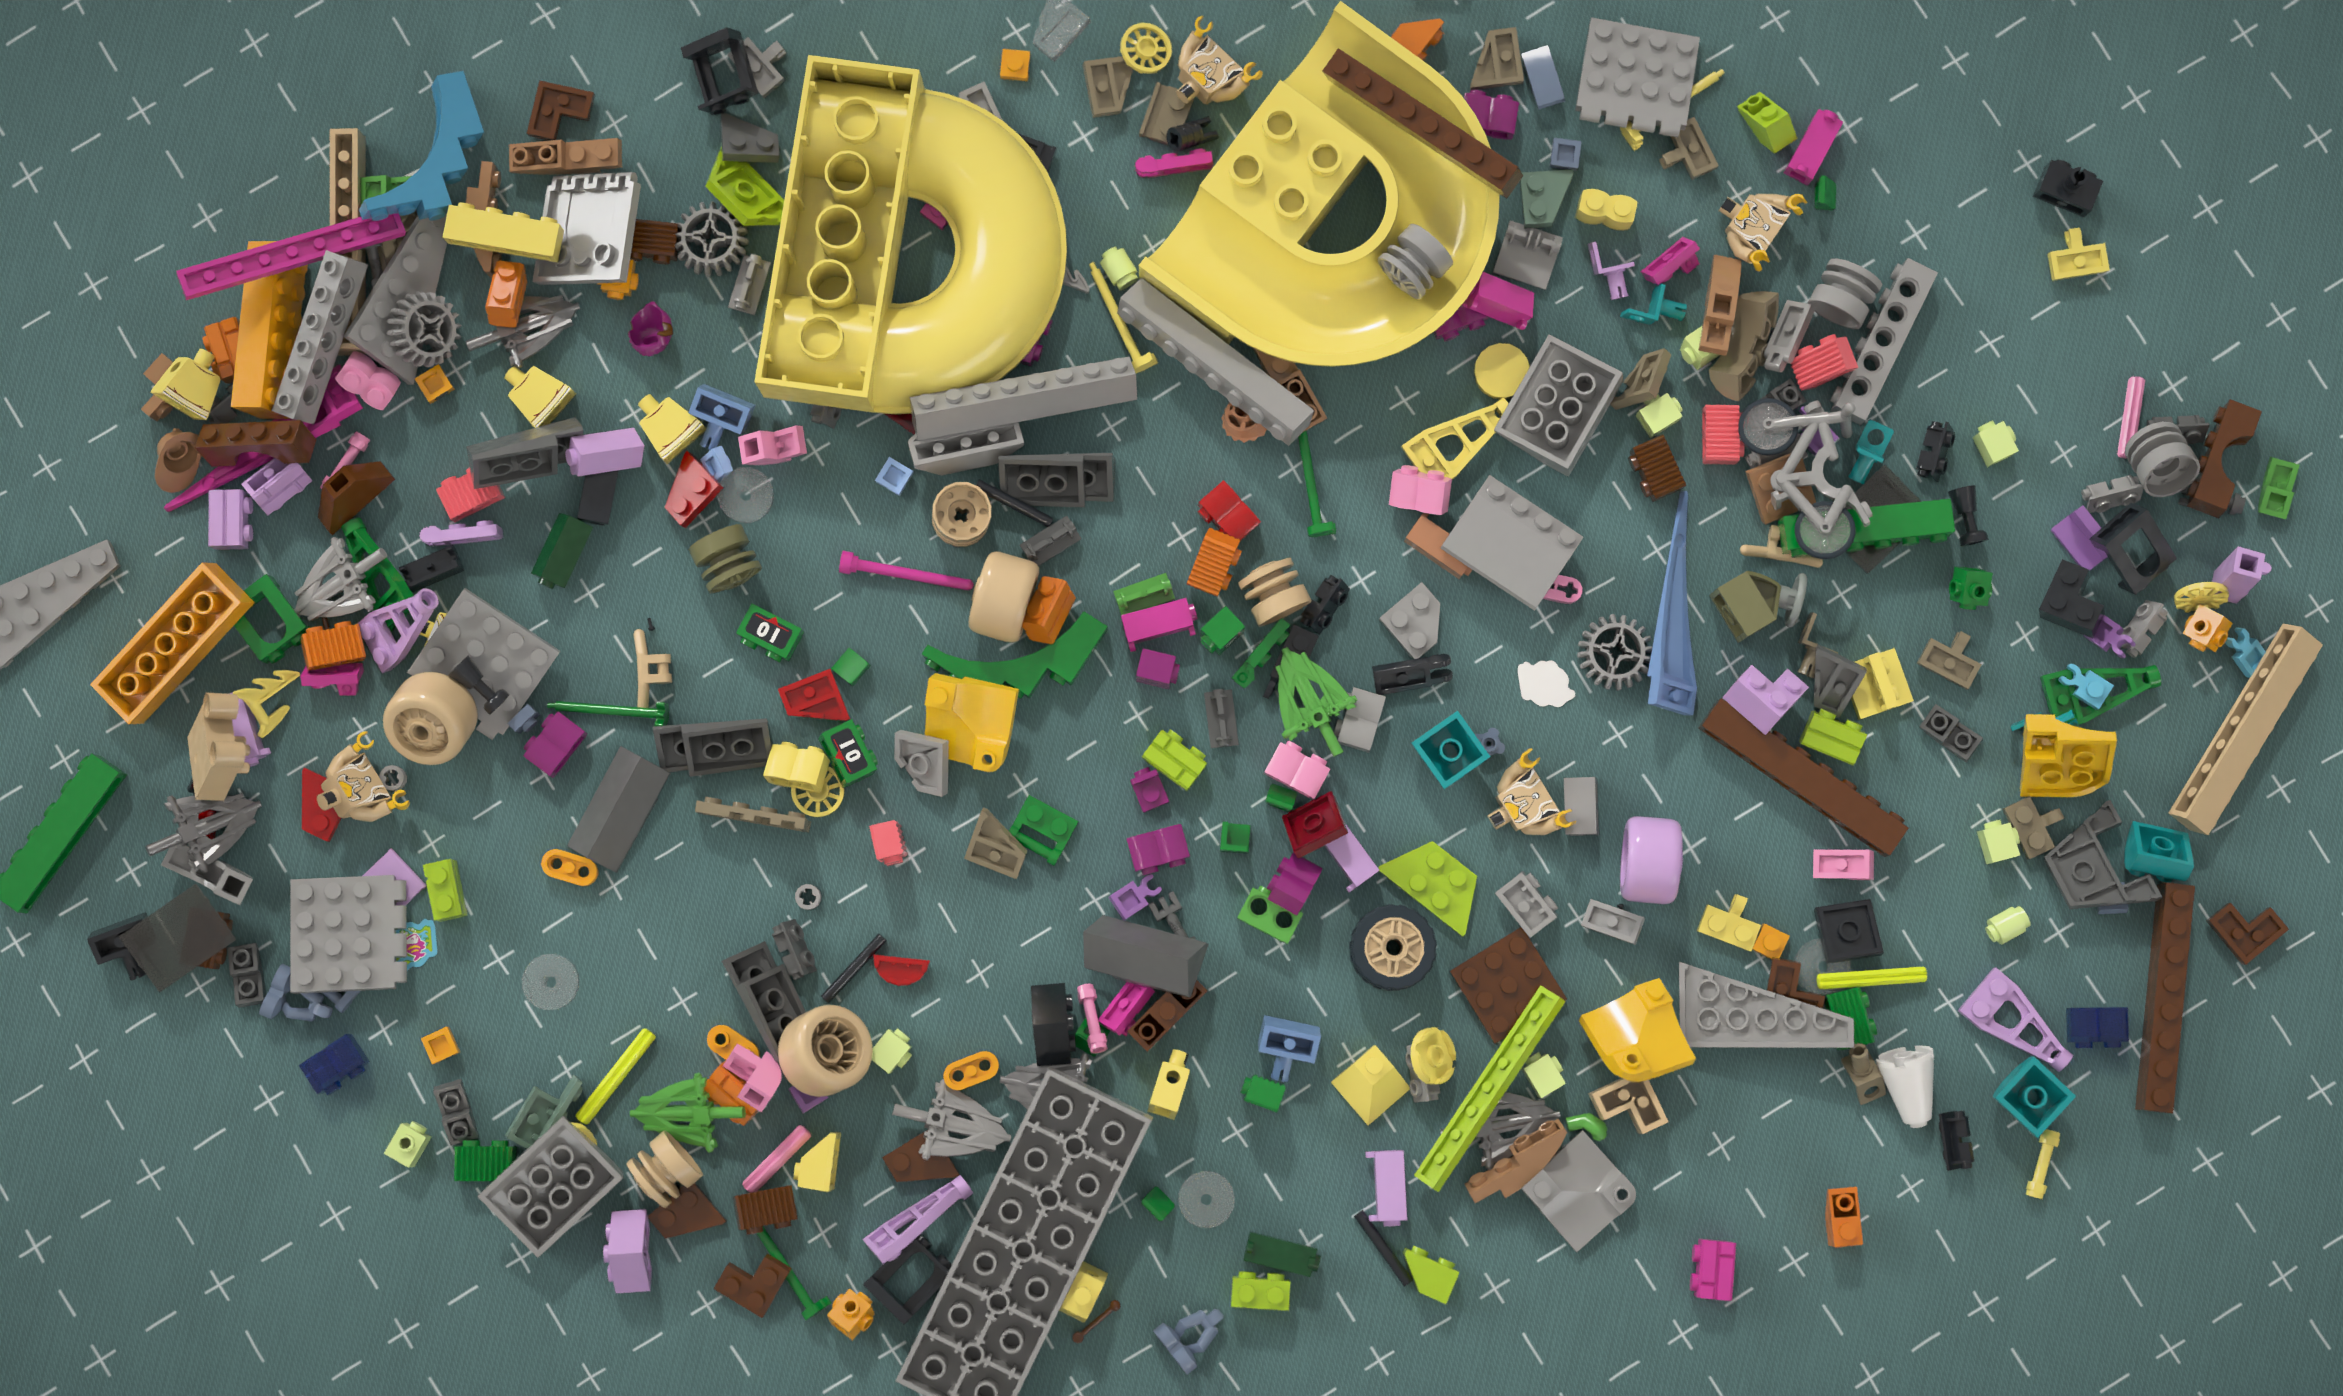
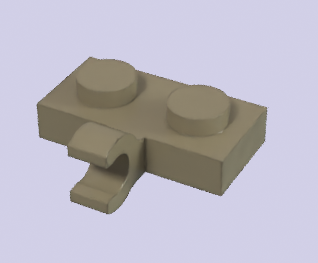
[1659,117,1719,180]
[1916,631,1982,690]
[2003,796,2064,860]

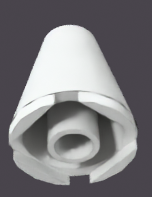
[1876,1046,1934,1128]

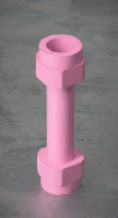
[320,431,370,489]
[1077,984,1107,1053]

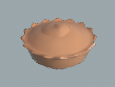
[1222,403,1267,443]

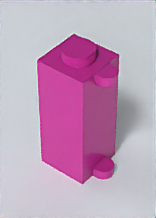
[1784,109,1843,186]
[1462,272,1534,330]
[1121,598,1198,652]

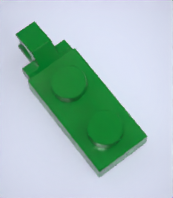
[1231,618,1290,689]

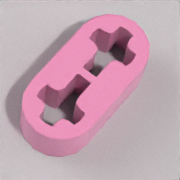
[1543,575,1582,604]

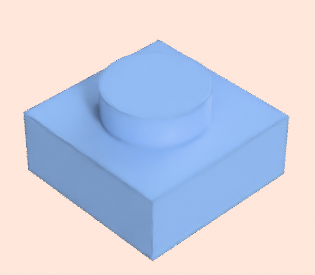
[700,446,733,482]
[875,457,914,496]

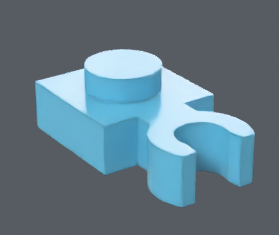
[2225,627,2266,678]
[2058,664,2114,710]

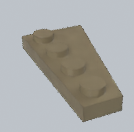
[695,797,811,833]

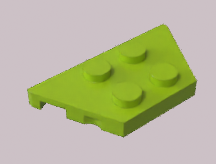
[705,147,784,226]
[1378,841,1477,937]

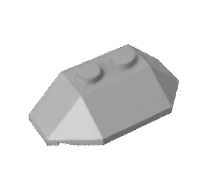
[908,422,1024,475]

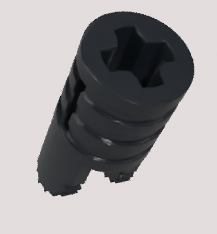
[1166,116,1219,152]

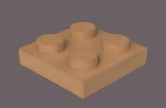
[1745,453,1816,524]

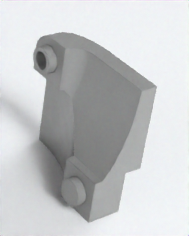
[1521,1130,1636,1252]

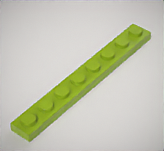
[1414,985,1566,1192]

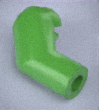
[1565,1113,1607,1141]

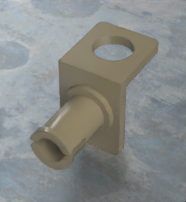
[1797,612,1838,679]
[1841,1043,1886,1105]

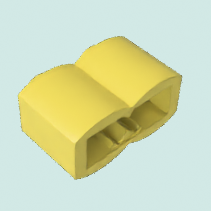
[1575,189,1638,230]
[763,742,830,792]

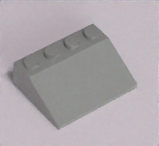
[1494,335,1623,477]
[1441,475,1583,611]
[478,1116,623,1258]

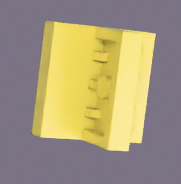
[1851,648,1914,720]

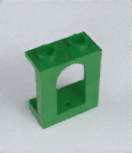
[234,574,311,664]

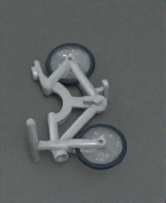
[1738,398,1873,559]

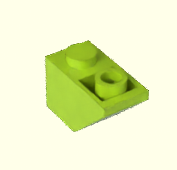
[1737,92,1798,154]
[1403,1245,1460,1304]

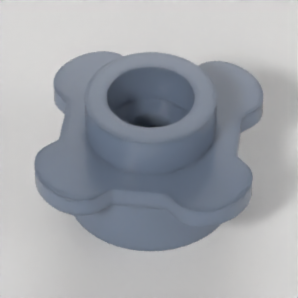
[1475,728,1505,760]

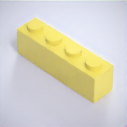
[443,203,564,263]

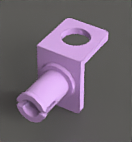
[1588,242,1635,300]

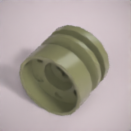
[688,524,762,594]

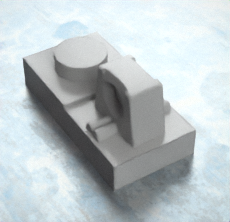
[1581,899,1645,945]

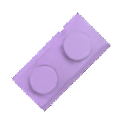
[241,458,312,515]
[208,489,253,550]

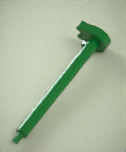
[1298,430,1336,537]
[547,701,669,727]
[756,1226,832,1321]

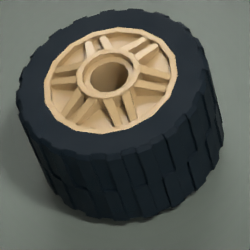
[1349,904,1437,991]

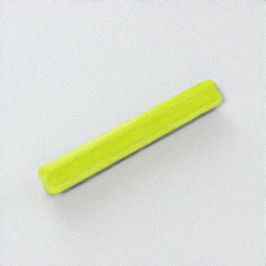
[1817,967,1927,989]
[575,1028,656,1125]

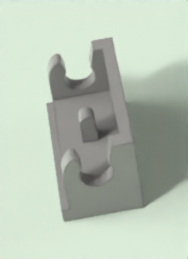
[1564,777,1599,836]

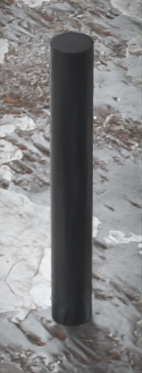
[975,479,1053,527]
[821,933,887,1003]
[1354,1210,1413,1287]

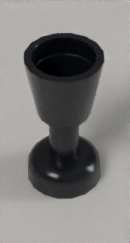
[1948,485,1989,547]
[448,655,510,715]

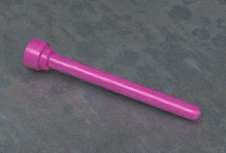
[839,551,974,590]

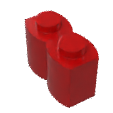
[1198,480,1261,542]

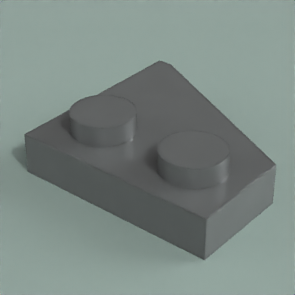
[720,113,779,163]
[1814,644,1867,718]

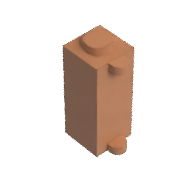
[1404,513,1472,579]

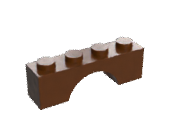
[2186,399,2262,519]
[195,420,317,467]

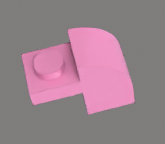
[738,425,807,465]
[723,1044,781,1112]

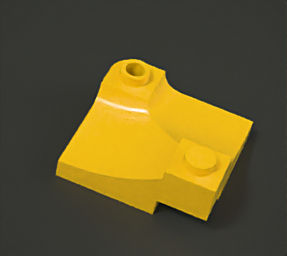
[924,673,1019,772]
[2020,714,2117,797]
[1579,978,1696,1082]

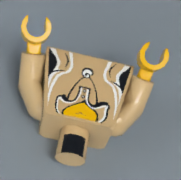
[1176,16,1263,104]
[1719,194,1808,271]
[317,731,410,822]
[1488,748,1576,835]

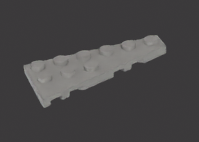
[343,213,447,385]
[0,540,121,670]
[1679,962,1854,1048]

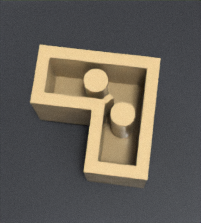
[1588,1078,1668,1134]

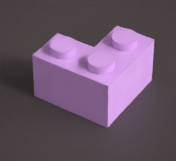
[1723,665,1809,735]
[603,1209,652,1293]

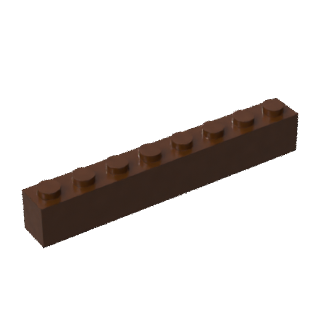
[1322,48,1523,199]
[1698,698,1909,857]
[2135,882,2195,1113]

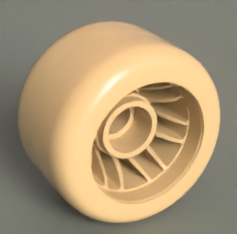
[968,552,1039,643]
[383,672,478,765]
[778,1005,873,1097]

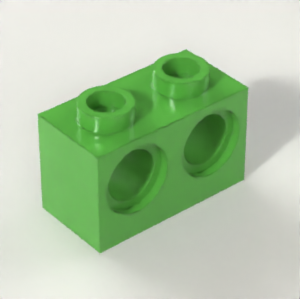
[1237,886,1303,944]

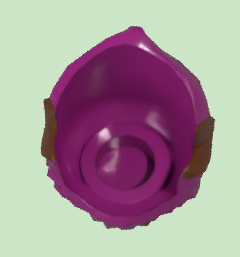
[627,301,674,357]

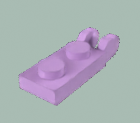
[419,521,503,547]

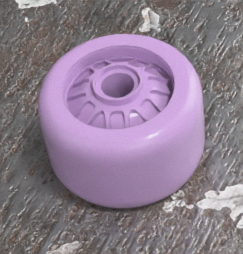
[1620,816,1683,904]

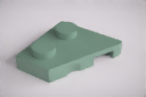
[1520,169,1574,228]

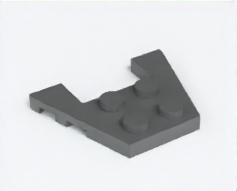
[2044,800,2162,909]

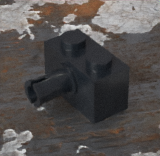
[2033,160,2103,217]
[87,912,157,980]

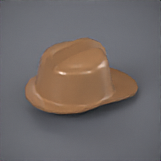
[155,428,202,493]

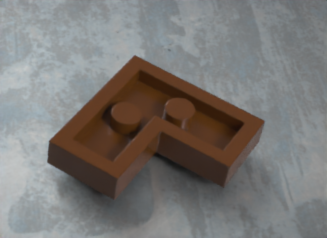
[527,80,595,141]
[2206,903,2289,965]
[1767,957,1825,1009]
[714,1253,792,1318]

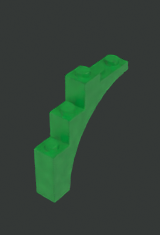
[922,612,1108,699]

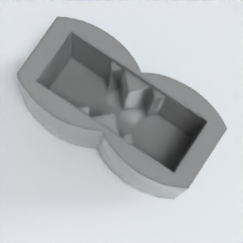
[1334,687,1386,753]

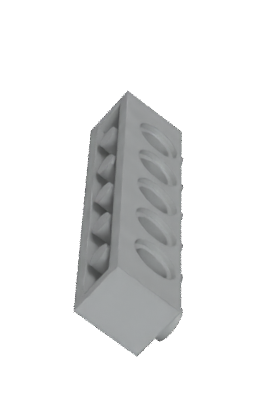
[272,250,368,424]
[1830,258,1938,425]

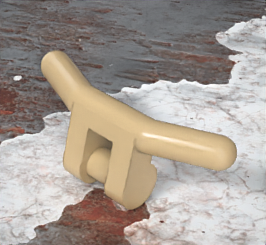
[1740,525,1823,568]
[634,629,672,708]

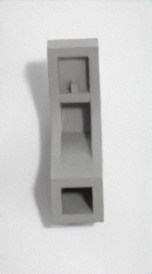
[161,843,253,905]

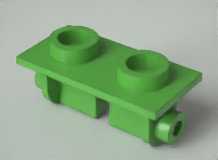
[1113,573,1175,615]

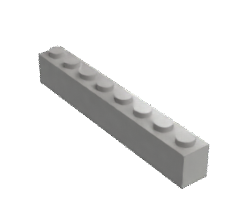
[1117,278,1314,446]
[910,357,1137,441]

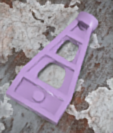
[357,588,439,673]
[1958,967,2073,1072]
[863,1175,973,1264]

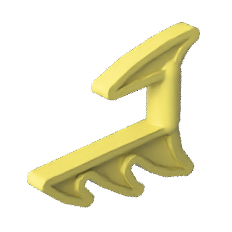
[232,670,300,738]

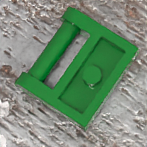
[1009,795,1078,866]

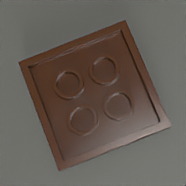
[1449,927,1567,1044]

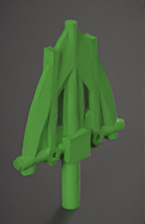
[1276,647,1358,757]
[630,1073,746,1152]

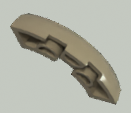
[1709,291,1779,401]

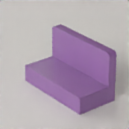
[2051,506,2108,570]

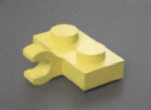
[2047,227,2110,281]
[1697,894,1761,952]

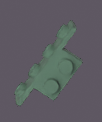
[505,1075,583,1149]

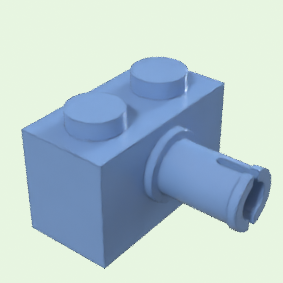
[688,384,756,450]
[1258,1015,1321,1082]

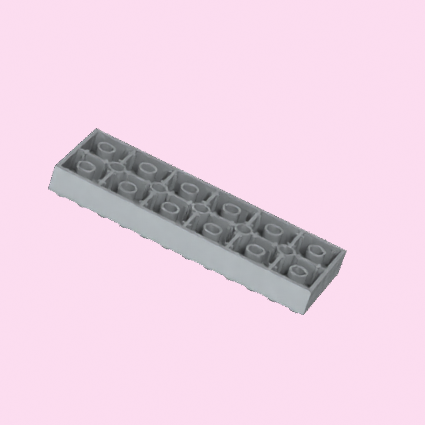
[896,1066,1153,1396]

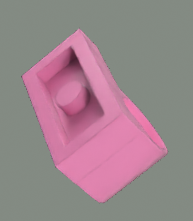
[1813,850,1874,880]

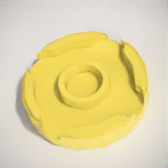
[1474,343,1530,399]
[1411,1027,1456,1085]

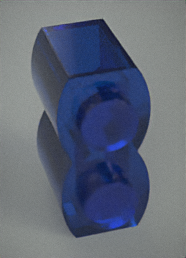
[2066,1007,2129,1048]
[299,1034,370,1096]

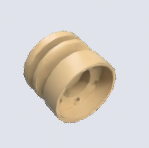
[932,482,991,547]
[1238,558,1312,627]
[627,1131,703,1208]

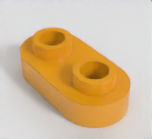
[541,849,598,886]
[707,1025,760,1059]
[944,1051,999,1090]

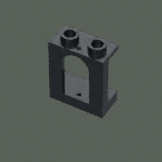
[681,27,759,115]
[2090,503,2177,595]
[863,1234,952,1325]

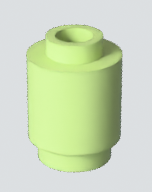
[1100,247,1139,290]
[1985,906,2031,945]

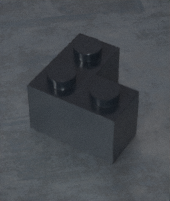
[2039,559,2105,639]
[1031,983,1076,1066]

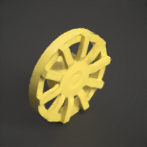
[1120,23,1172,74]
[2174,582,2229,613]
[791,767,845,817]

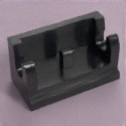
[577,470,619,526]
[398,545,465,592]

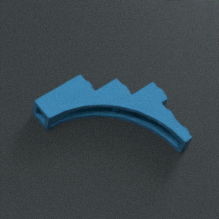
[359,71,484,221]

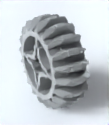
[675,201,749,277]
[386,291,462,367]
[1577,614,1652,691]

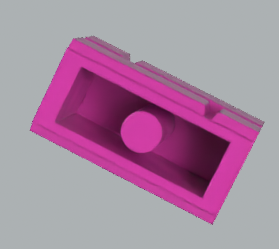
[1690,1239,1736,1301]

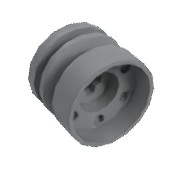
[1378,223,1453,299]
[1808,258,1882,329]
[2124,421,2200,497]

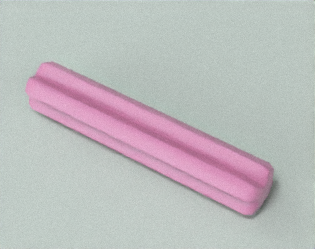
[2117,377,2145,459]
[742,1125,811,1193]

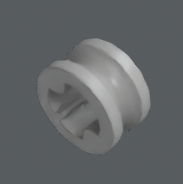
[379,765,407,791]
[795,884,822,910]

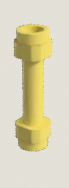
[2026,1129,2060,1200]

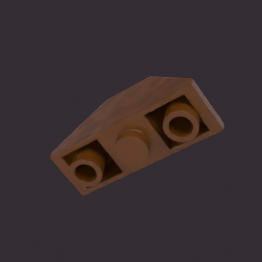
[318,461,395,536]
[1127,980,1208,1052]

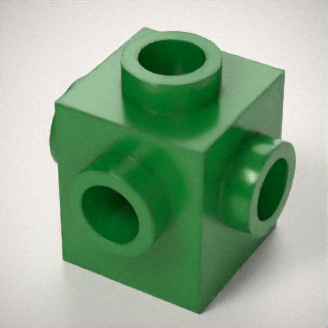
[1949,566,1993,610]

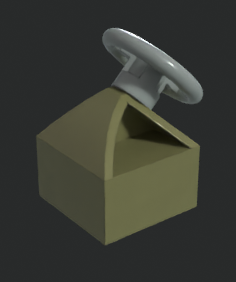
[1709,571,1807,643]

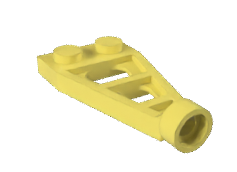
[1401,398,1509,480]

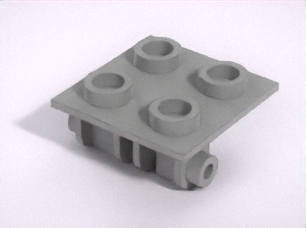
[1493,220,1563,290]

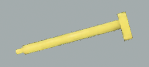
[1620,69,1724,151]
[1089,262,1158,373]

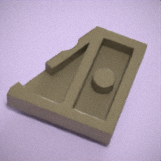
[1470,27,1524,91]
[1083,54,1136,118]
[1610,348,1671,410]
[964,807,1028,879]

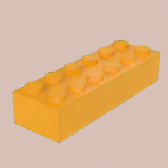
[231,241,308,419]
[90,563,255,724]

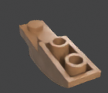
[509,138,622,175]
[466,161,502,278]
[1698,255,1741,356]
[1252,347,1327,432]
[1464,1119,1567,1203]

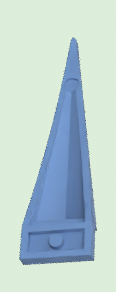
[1647,491,1697,715]

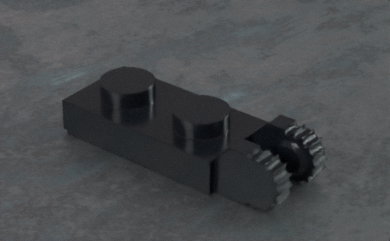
[1263,624,1319,699]
[1372,654,1453,695]

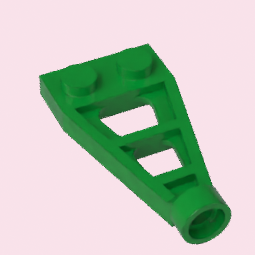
[341,518,414,632]
[2040,665,2161,725]

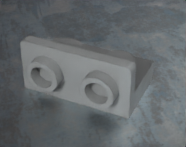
[1495,871,1558,938]

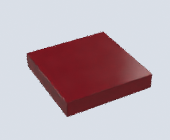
[1282,791,1348,859]

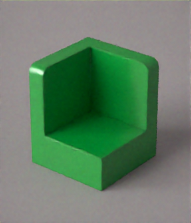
[1220,821,1251,854]

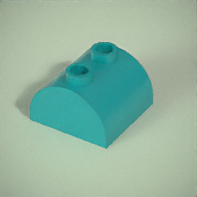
[1411,711,1490,789]
[2124,821,2194,883]
[1993,1056,2076,1138]

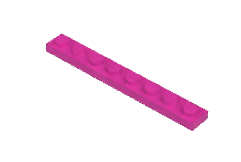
[176,213,406,301]

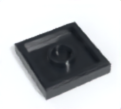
[1814,899,1884,964]

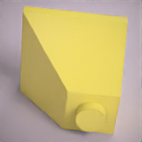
[1331,1045,1410,1125]
[794,1132,841,1192]

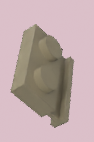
[1139,82,1195,146]

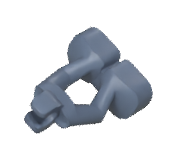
[259,964,333,1022]
[1153,1309,1223,1375]

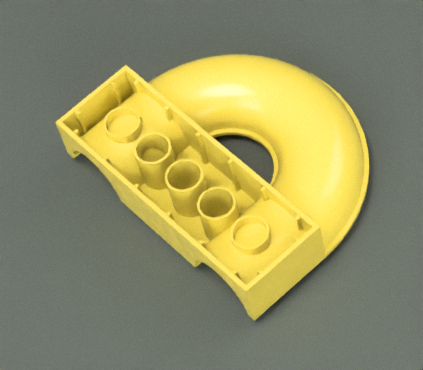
[1139,1,1499,367]
[755,55,1067,414]

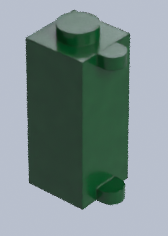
[531,513,593,589]
[1243,1231,1321,1277]

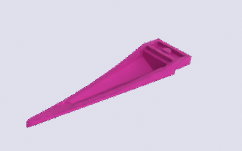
[164,364,363,512]

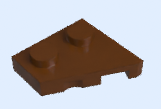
[882,1130,960,1182]
[648,1183,727,1239]

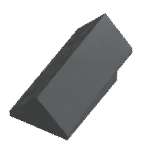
[466,417,583,489]
[998,453,1116,507]
[653,718,772,777]
[567,746,671,873]
[1083,915,1209,997]
[722,941,806,1062]

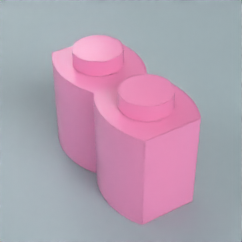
[335,351,401,410]
[1389,465,1452,515]
[1264,741,1330,800]

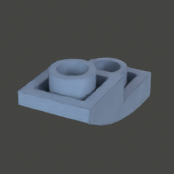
[1521,46,1565,110]

